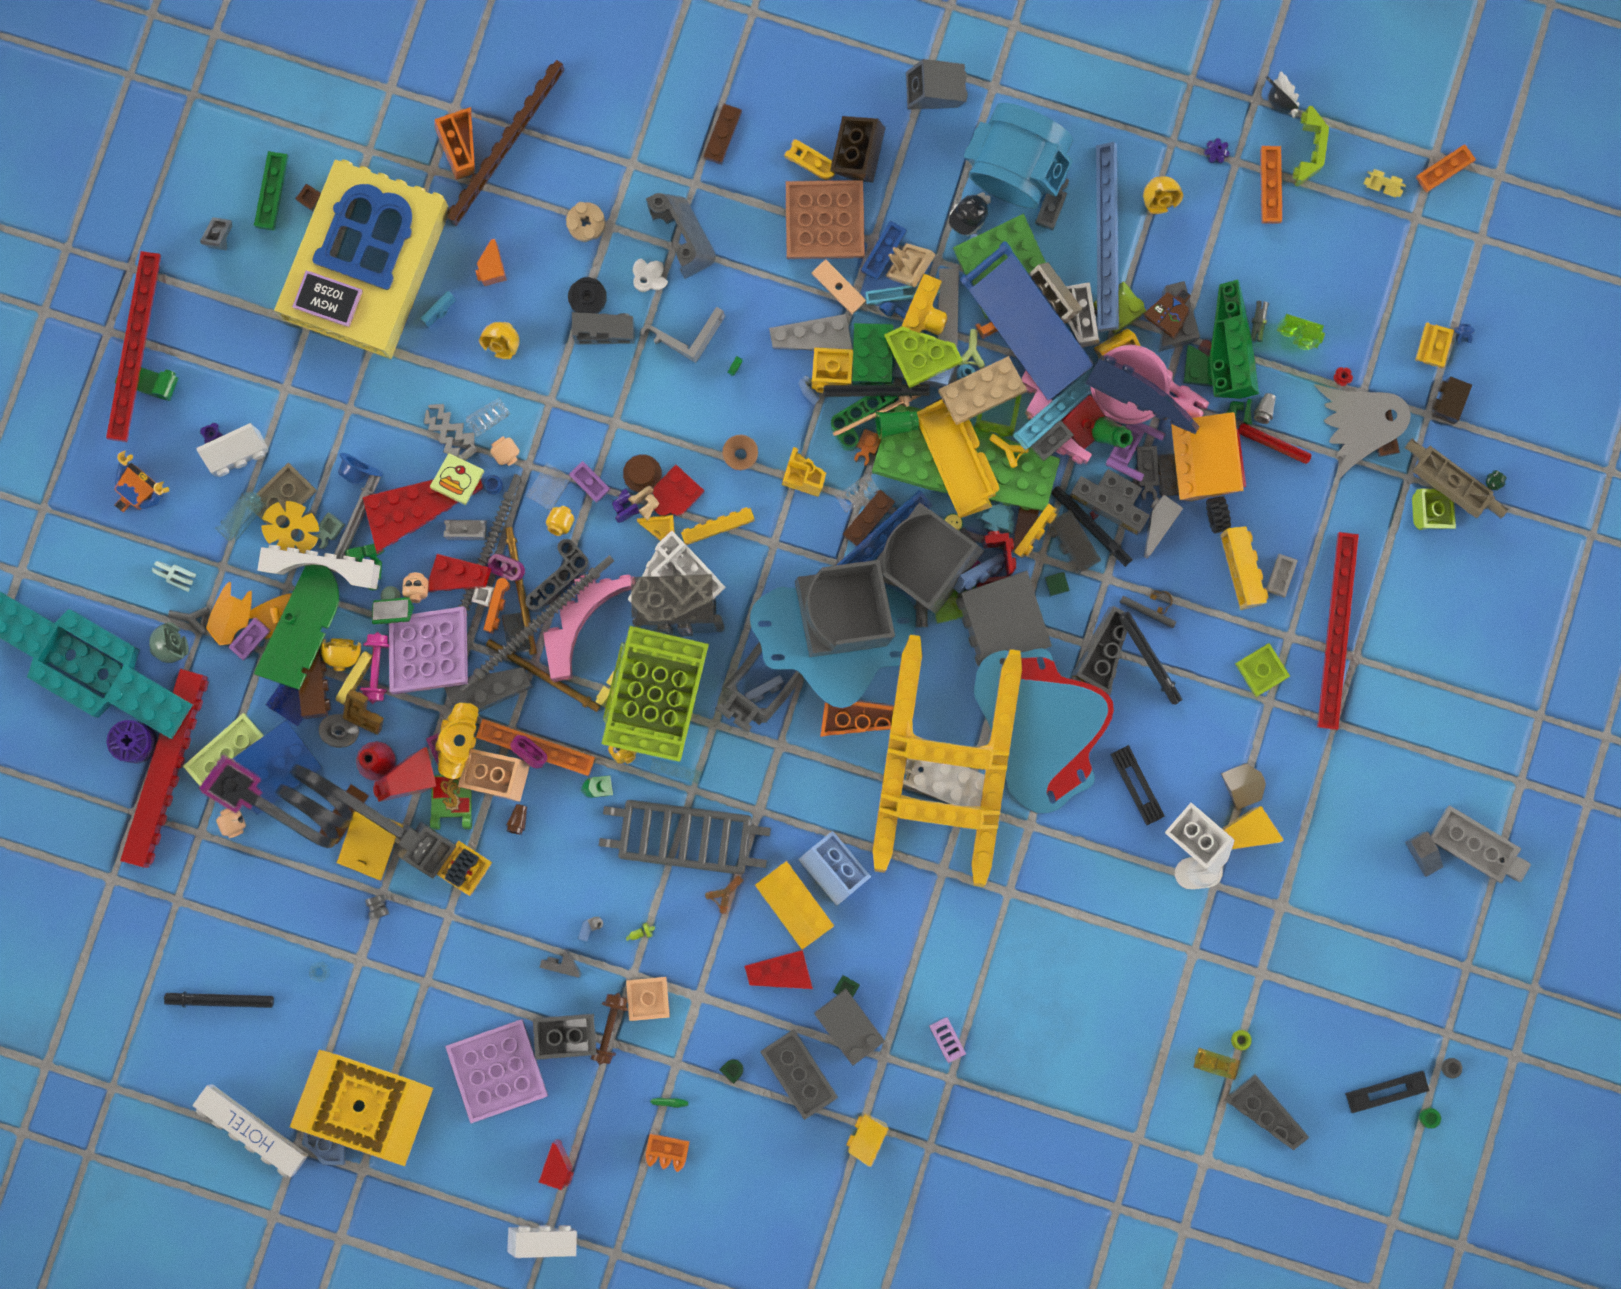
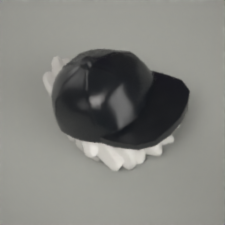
[1265,72,1299,118]
[949,192,991,236]

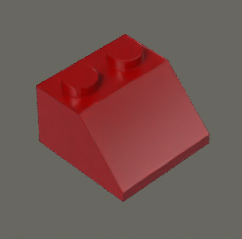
[539,1139,574,1190]

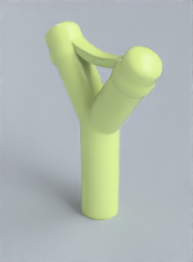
[958,329,985,369]

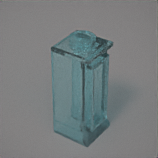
[215,492,265,541]

